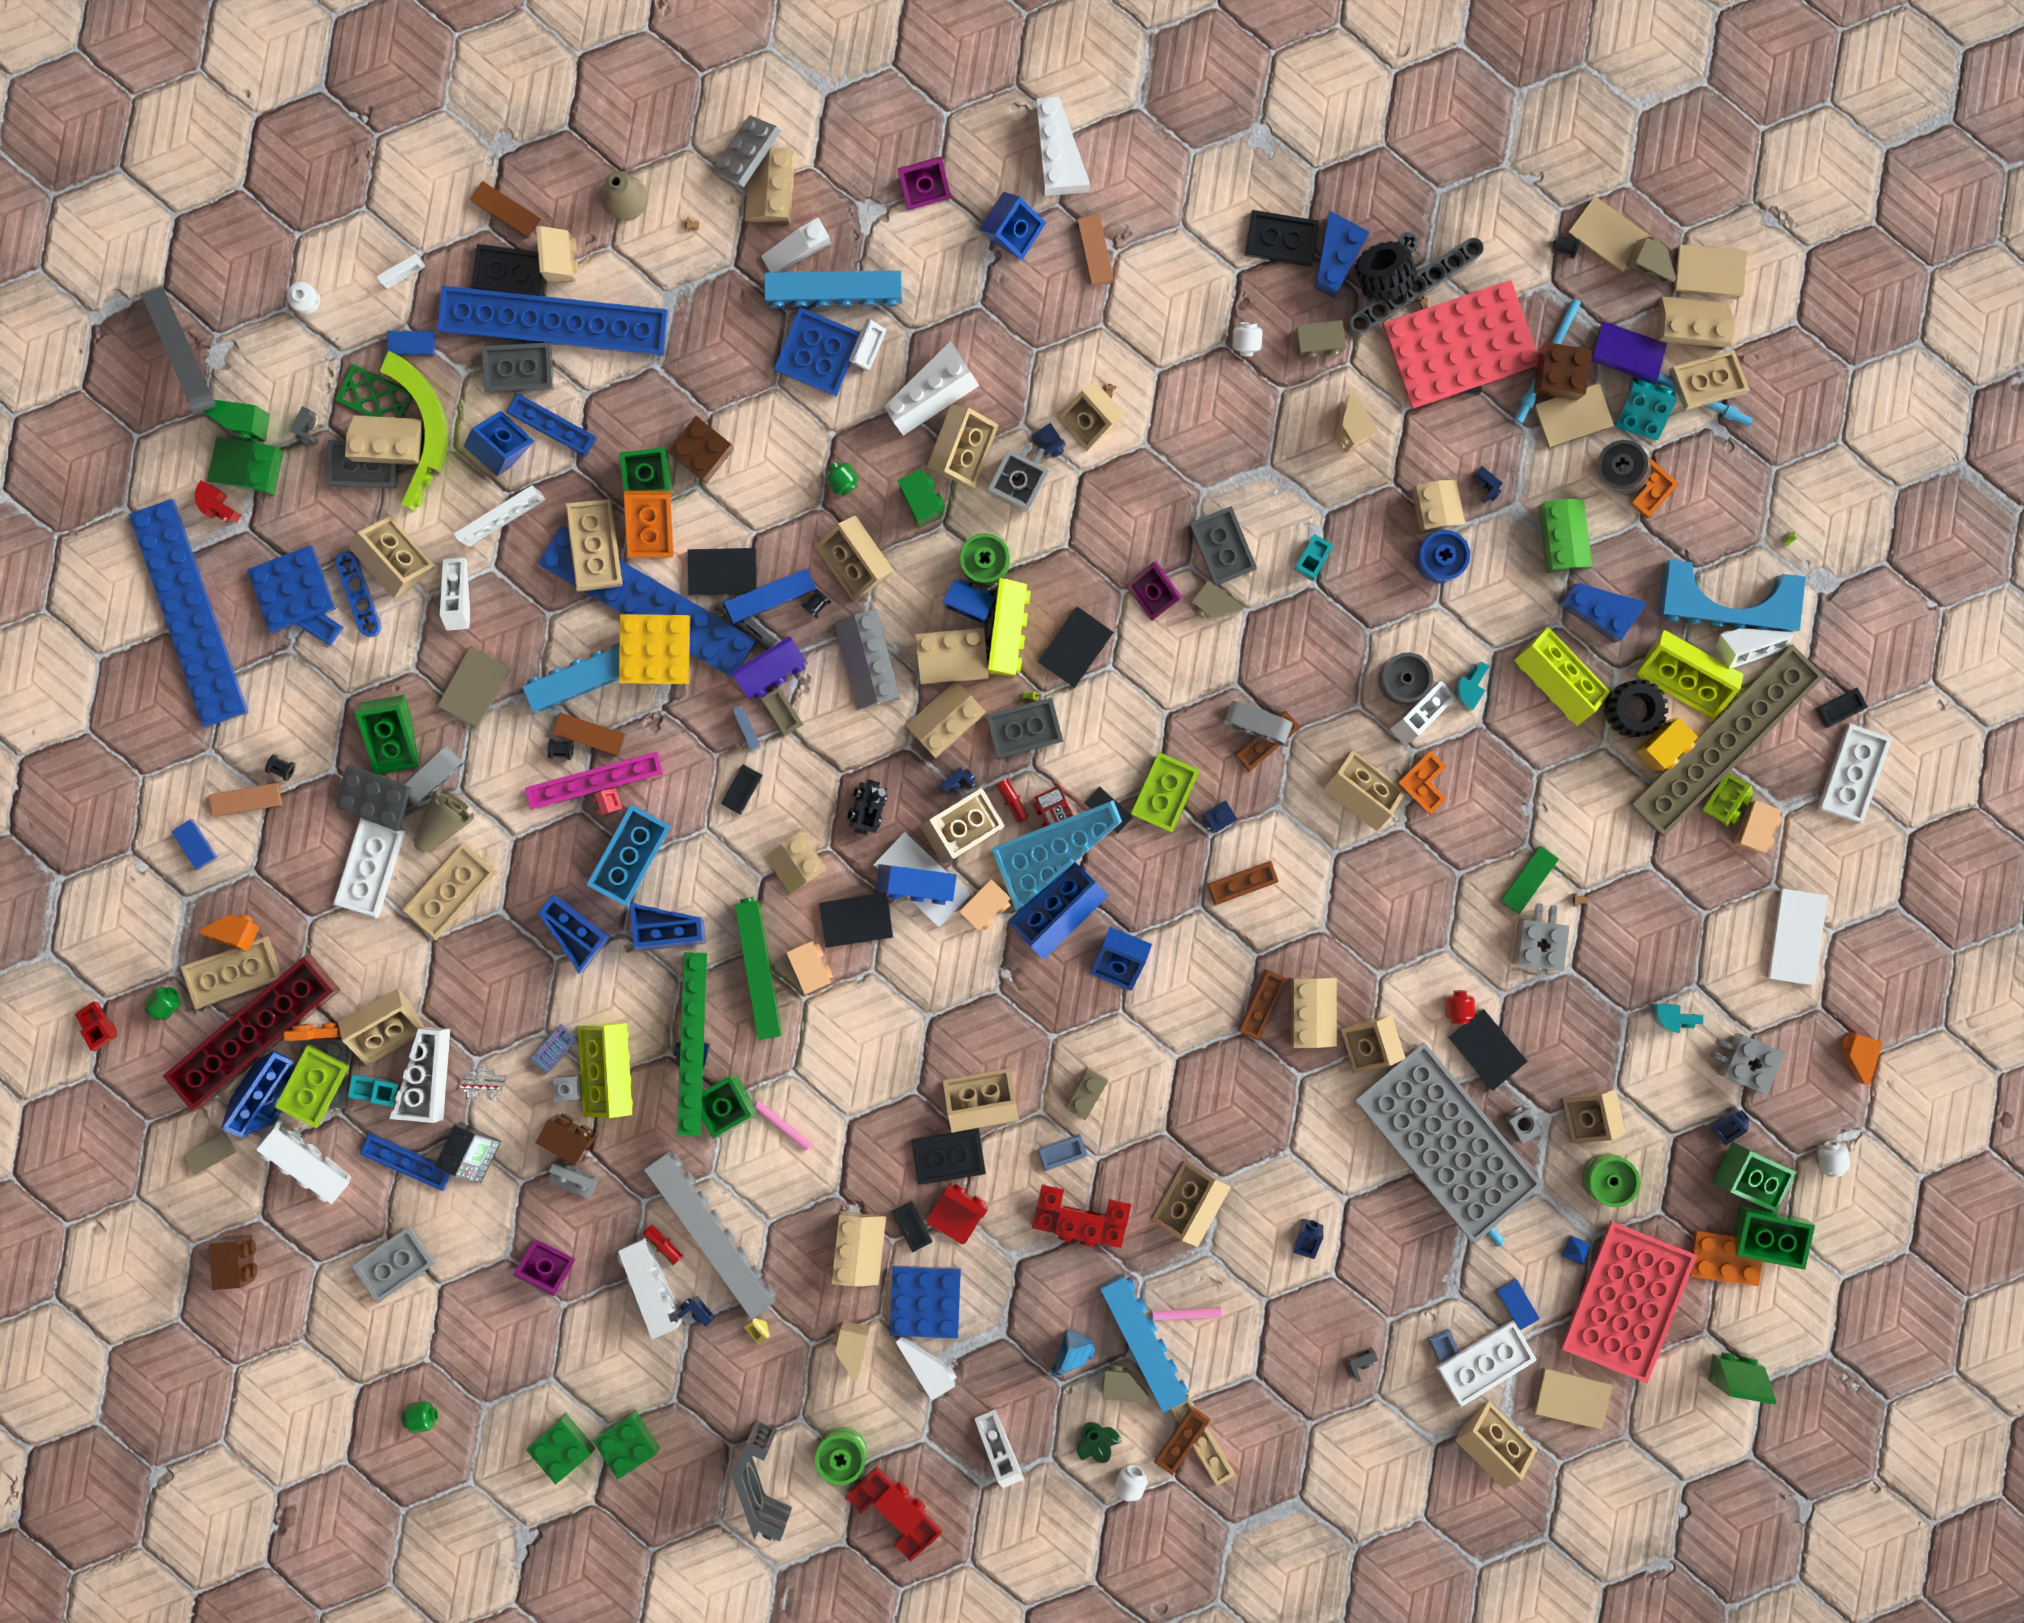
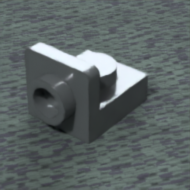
[290,406,318,445]
[1345,1347,1378,1383]

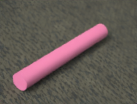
[755,1101,812,1151]
[1152,1308,1222,1320]

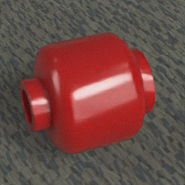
[1445,990,1475,1024]

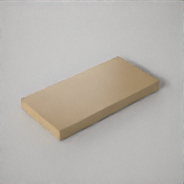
[565,499,623,591]
[402,842,498,940]
[180,936,282,1010]

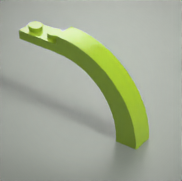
[380,351,449,511]

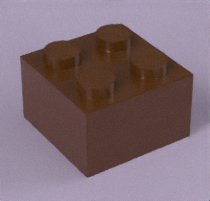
[1533,342,1592,400]
[668,416,735,484]
[535,1113,597,1166]
[209,1234,257,1290]

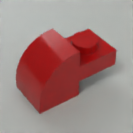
[195,480,242,523]
[75,1001,117,1051]

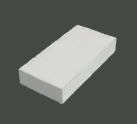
[377,254,425,289]
[849,319,887,371]

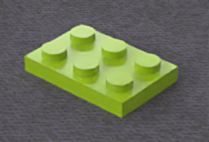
[1131,752,1200,833]
[275,1045,350,1128]

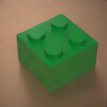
[619,447,674,497]
[897,468,946,528]
[701,1075,759,1139]
[593,1410,660,1480]
[526,1413,595,1485]

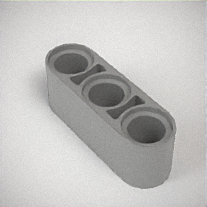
[1223,701,1293,745]
[404,746,464,808]

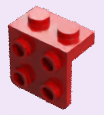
[927,1183,988,1244]

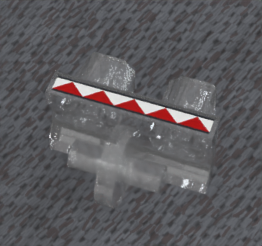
[459,1063,506,1100]

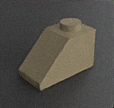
[1626,236,1676,285]
[1190,581,1244,618]
[1102,1364,1149,1403]

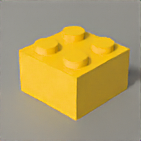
[1634,717,1698,771]

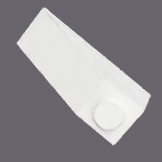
[761,217,831,273]
[440,558,470,631]
[1714,628,1793,669]
[1390,681,1456,746]
[896,1336,957,1401]
[974,1410,1024,1488]

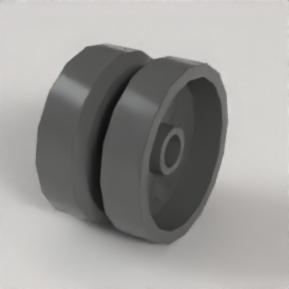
[1597,439,1651,494]
[1378,652,1433,705]

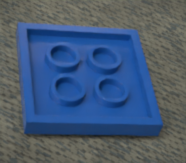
[774,307,860,397]
[247,545,336,634]
[890,1265,961,1338]

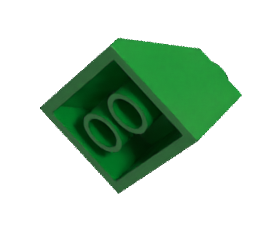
[1734,1205,1815,1270]

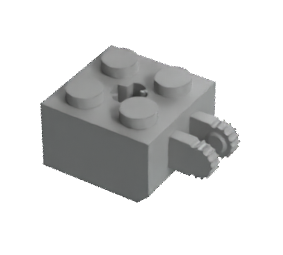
[988,442,1049,514]
[1513,903,1570,971]
[1710,1033,1785,1095]

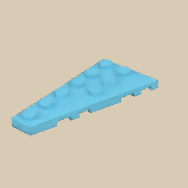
[991,800,1122,911]

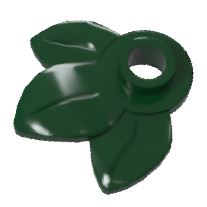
[1077,1422,1121,1463]

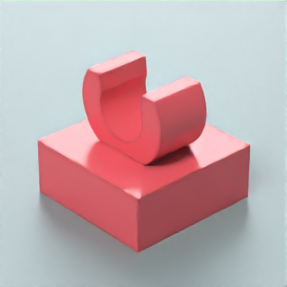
[592,788,623,815]

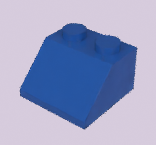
[979,192,1046,260]
[464,411,534,476]
[943,578,996,625]
[1090,927,1152,991]

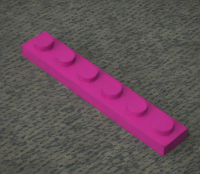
[525,752,664,810]

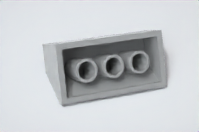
[834,609,901,711]

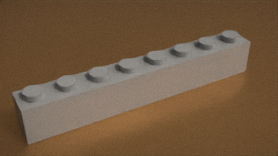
[644,1151,776,1319]

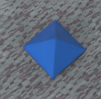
[1562,1235,1592,1265]

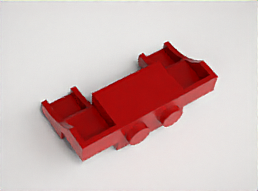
[1032,1184,1132,1248]
[845,1465,942,1562]

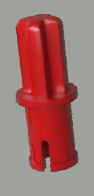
[996,778,1029,823]
[643,1225,684,1266]

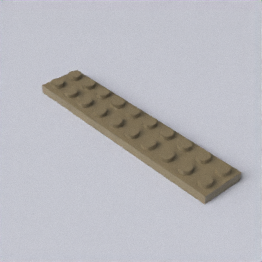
[1630,644,1825,837]

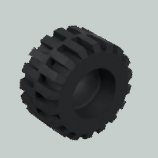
[1355,241,1417,302]
[1605,679,1669,738]

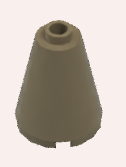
[602,171,648,220]
[413,789,474,852]

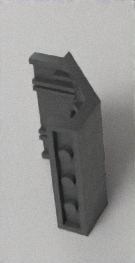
[732,1420,793,1541]

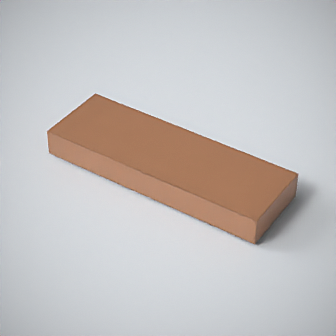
[1077,214,1114,287]
[209,783,282,817]

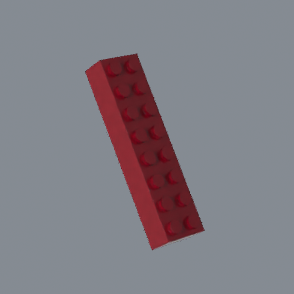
[163,955,340,1111]

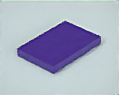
[1591,321,1667,384]

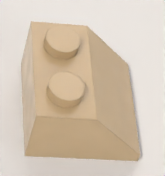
[536,226,579,283]
[1057,381,1126,451]
[1336,391,1377,452]
[1411,480,1465,534]
[765,831,828,894]
[1341,1015,1406,1073]
[1562,1089,1626,1143]
[832,1321,870,1381]

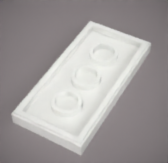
[454,485,545,547]
[1817,723,1892,824]
[333,818,406,918]
[874,832,971,927]
[1767,889,1828,986]
[1435,1319,1536,1408]

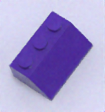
[731,636,808,700]

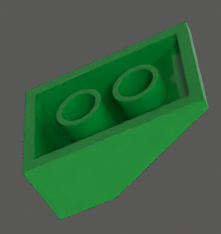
[186,399,270,443]
[207,437,284,495]
[355,695,420,774]
[1712,1141,1797,1213]
[1708,1352,1776,1405]

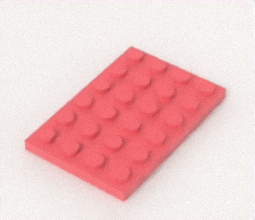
[1382,280,1538,410]
[1560,1220,1697,1383]

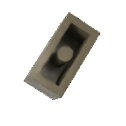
[1295,320,1346,360]
[1065,1067,1109,1121]

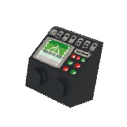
[435,1122,502,1183]

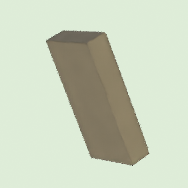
[760,686,804,737]
[183,1132,236,1175]

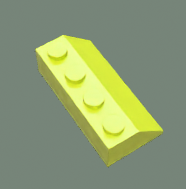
[988,578,1031,676]
[1514,627,1610,726]
[1636,630,1743,720]
[578,1023,633,1118]

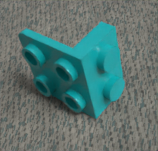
[1616,378,1677,440]

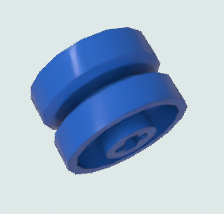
[1415,530,1470,584]

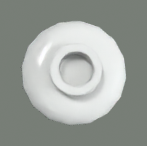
[286,282,320,315]
[1232,322,1263,356]
[1817,1141,1850,1177]
[1114,1465,1148,1502]

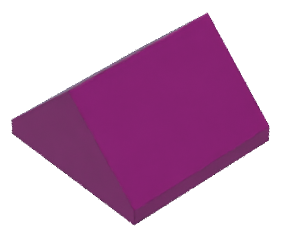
[897,156,951,210]
[1125,561,1182,621]
[513,1239,576,1296]

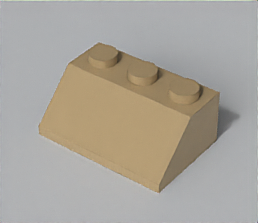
[745,148,796,225]
[1657,297,1734,349]
[927,404,999,488]
[345,416,423,465]
[349,515,435,598]
[814,515,894,602]
[916,628,989,685]
[905,682,986,759]
[1323,749,1406,831]
[1291,978,1337,1048]
[338,988,425,1066]
[943,1068,1019,1132]
[1152,1160,1231,1247]
[832,1211,886,1287]
[1455,1401,1537,1489]

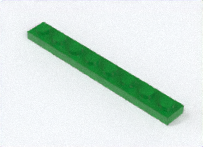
[677,952,707,1137]

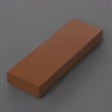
[470,181,541,238]
[1234,711,1301,772]
[553,712,626,756]
[1207,861,1279,905]
[1237,969,1287,1041]
[1154,1406,1211,1475]

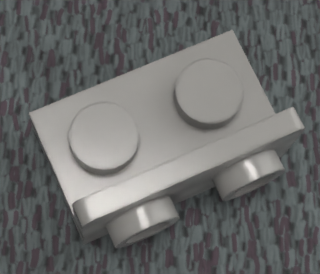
[549,1160,599,1199]

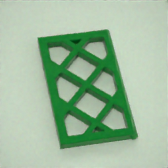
[335,364,413,418]

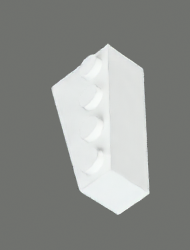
[1036,97,1090,196]
[884,341,979,436]
[389,1027,450,1123]
[256,1117,351,1204]
[617,1237,684,1340]

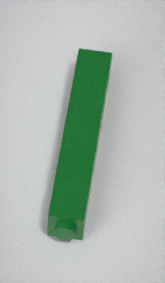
[735,897,783,1040]

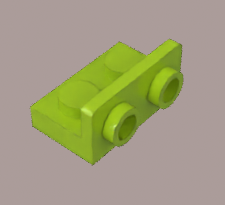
[1702,773,1754,828]

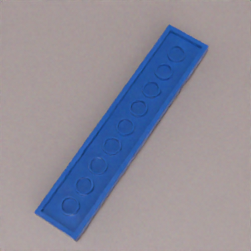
[437,286,669,356]
[129,499,249,728]
[538,526,757,679]

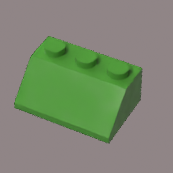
[1538,499,1592,573]

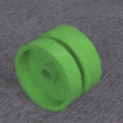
[960,533,1010,587]
[1582,1153,1641,1208]
[815,1427,867,1485]

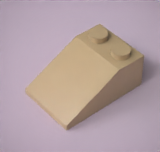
[919,788,1005,864]

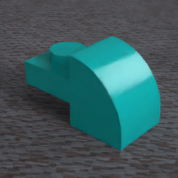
[1293,534,1334,581]
[1455,662,1490,711]
[1651,1004,1703,1033]
[348,1074,398,1107]

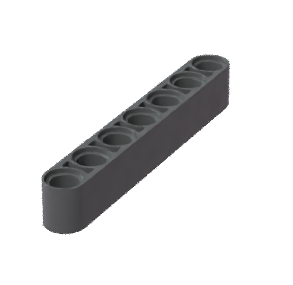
[1347,238,1484,338]
[140,286,216,414]

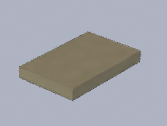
[437,646,511,728]

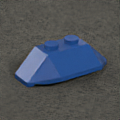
[221,1050,295,1138]

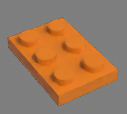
[624,491,674,557]
[1690,1230,1762,1286]

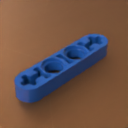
[335,552,382,637]

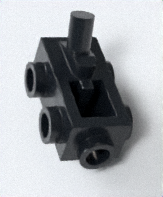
[847,779,887,835]

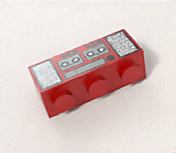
[1032,786,1073,827]

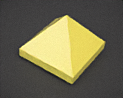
[743,1318,769,1344]

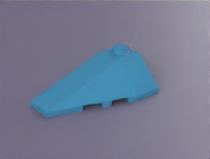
[1051,1329,1095,1378]

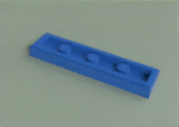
[506,393,597,457]
[724,568,816,624]
[359,1132,451,1191]

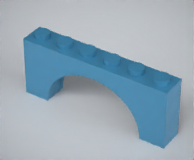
[1658,560,1806,633]

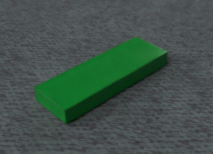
[1500,846,1559,914]

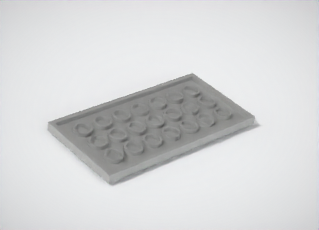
[1354,1042,1543,1244]

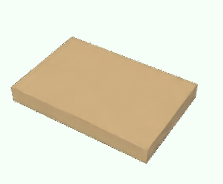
[1567,196,1650,274]
[1674,245,1747,297]
[1669,350,1750,411]
[1534,383,1614,449]
[1534,1368,1612,1430]

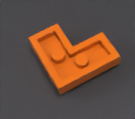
[1630,457,1679,518]
[1397,751,1447,815]
[284,1023,341,1041]

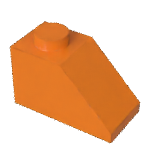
[199,914,260,952]
[1842,1032,1883,1086]

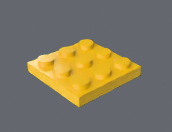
[619,614,690,685]

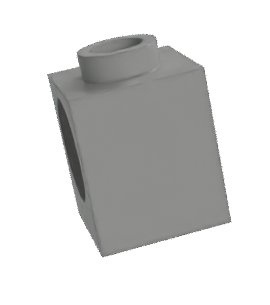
[553,1074,582,1101]
[1505,1106,1542,1144]

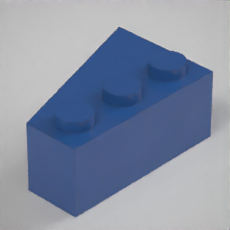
[1314,211,1370,298]
[1558,583,1647,643]
[875,864,957,905]
[538,895,611,974]
[630,902,706,951]

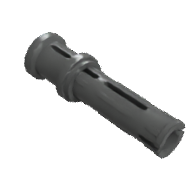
[714,594,777,650]

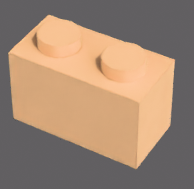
[1734,801,1782,853]
[959,879,1011,931]
[786,941,833,994]

